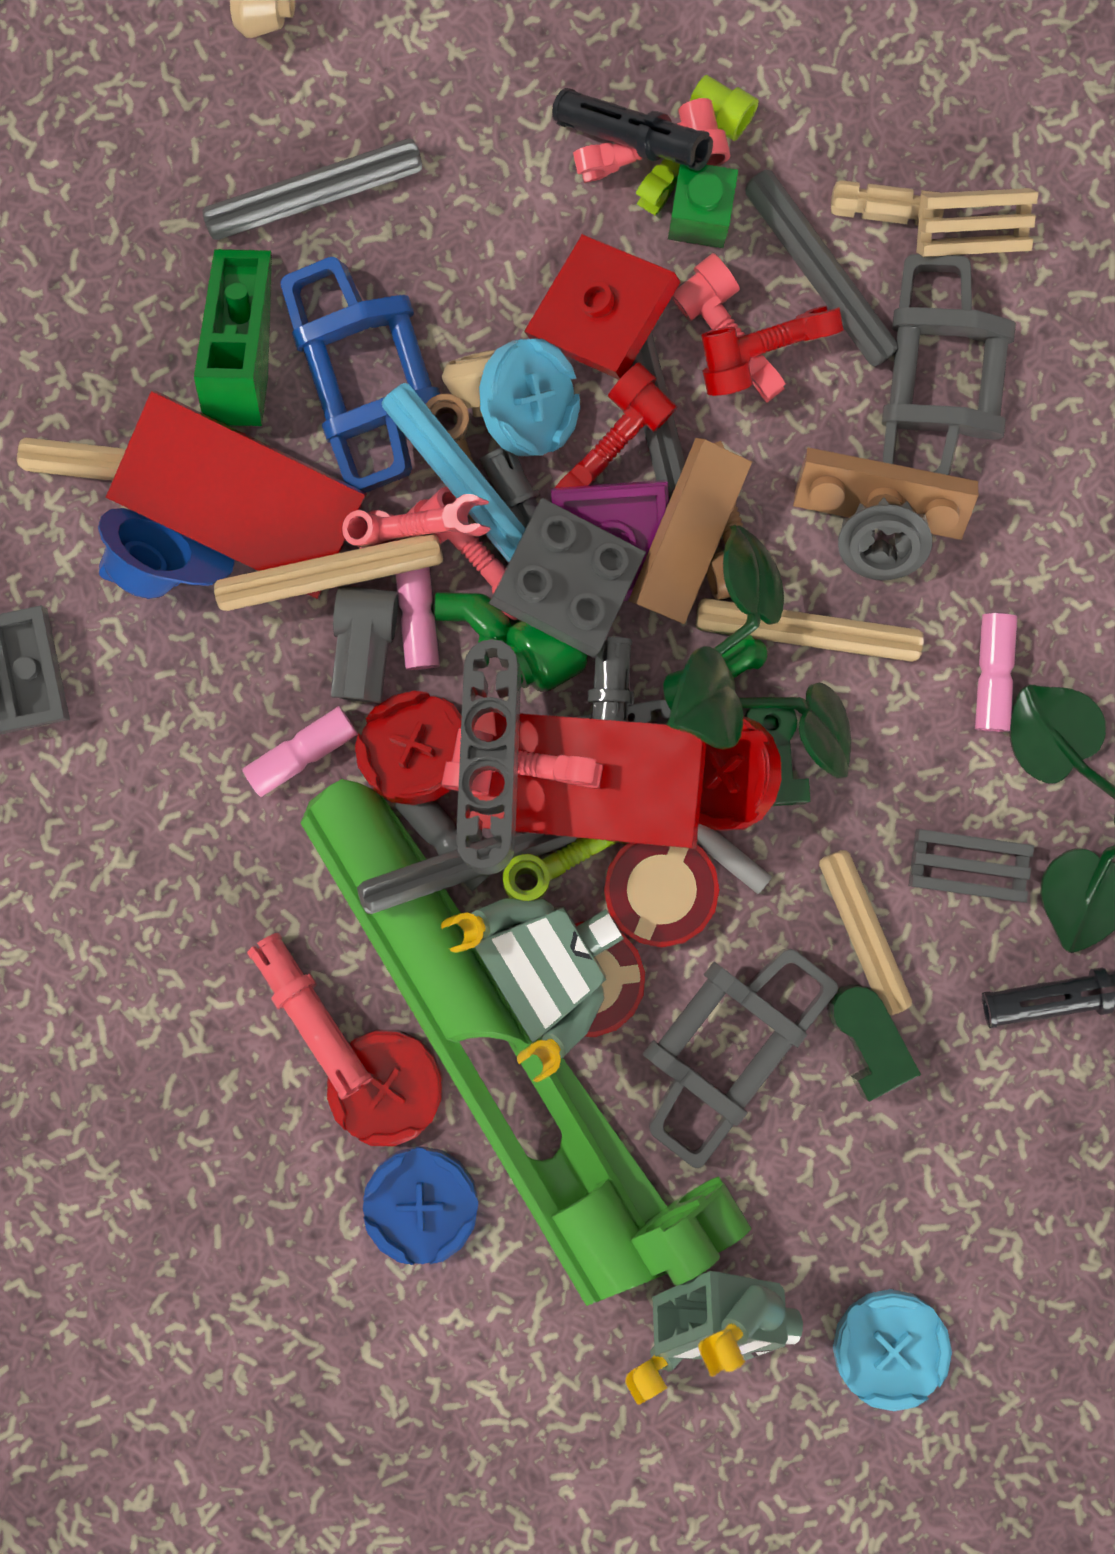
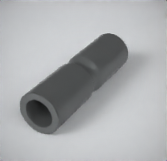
[394,801,491,891]

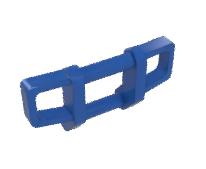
[281,257,441,493]

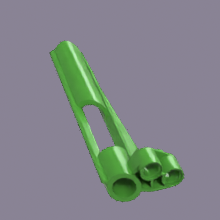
[301,779,751,1306]

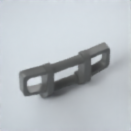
[882,254,1016,475]
[643,948,838,1168]

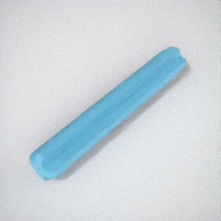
[381,383,526,563]

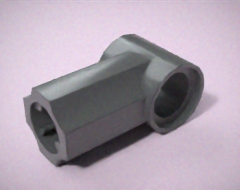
[331,586,398,703]

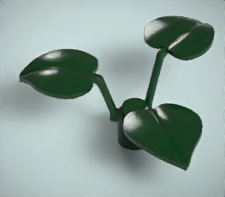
[663,524,851,778]
[1009,684,1115,953]

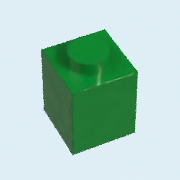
[667,164,738,248]

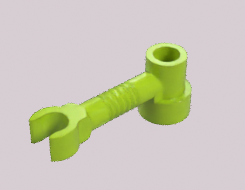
[635,75,759,216]
[503,838,628,901]

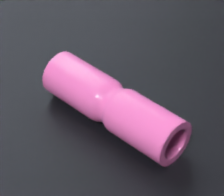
[395,567,440,670]
[975,613,1017,732]
[242,706,358,797]

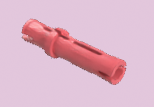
[247,933,373,1100]

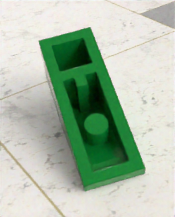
[194,249,272,426]

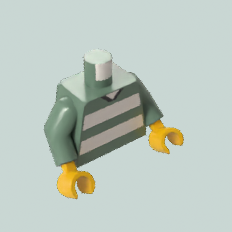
[441,898,624,1082]
[625,1271,803,1405]

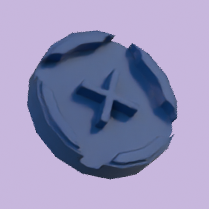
[363,1146,479,1265]

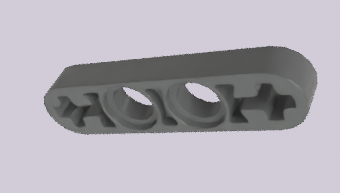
[456,639,521,875]

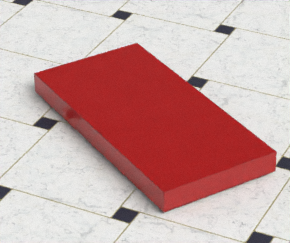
[105,390,367,599]
[470,712,707,849]

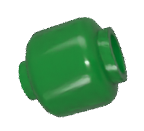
[506,621,588,692]

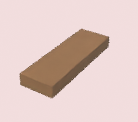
[628,438,752,624]

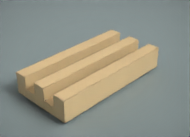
[916,188,1038,257]

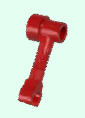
[701,305,844,396]
[554,362,678,488]

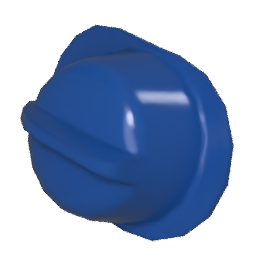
[98,508,235,599]

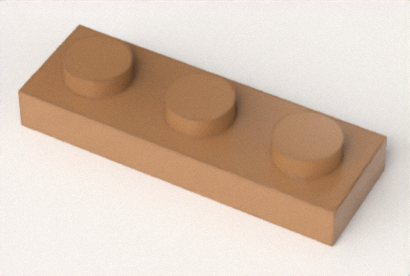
[793,447,978,540]

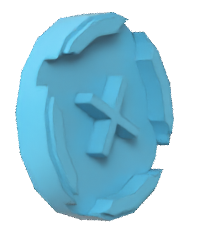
[479,339,580,456]
[833,1289,952,1411]

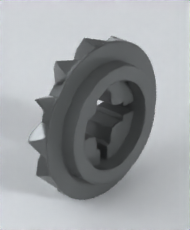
[838,497,932,580]

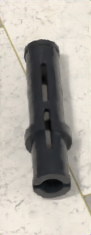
[552,88,713,171]
[982,967,1115,1029]

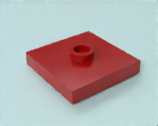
[524,234,681,380]

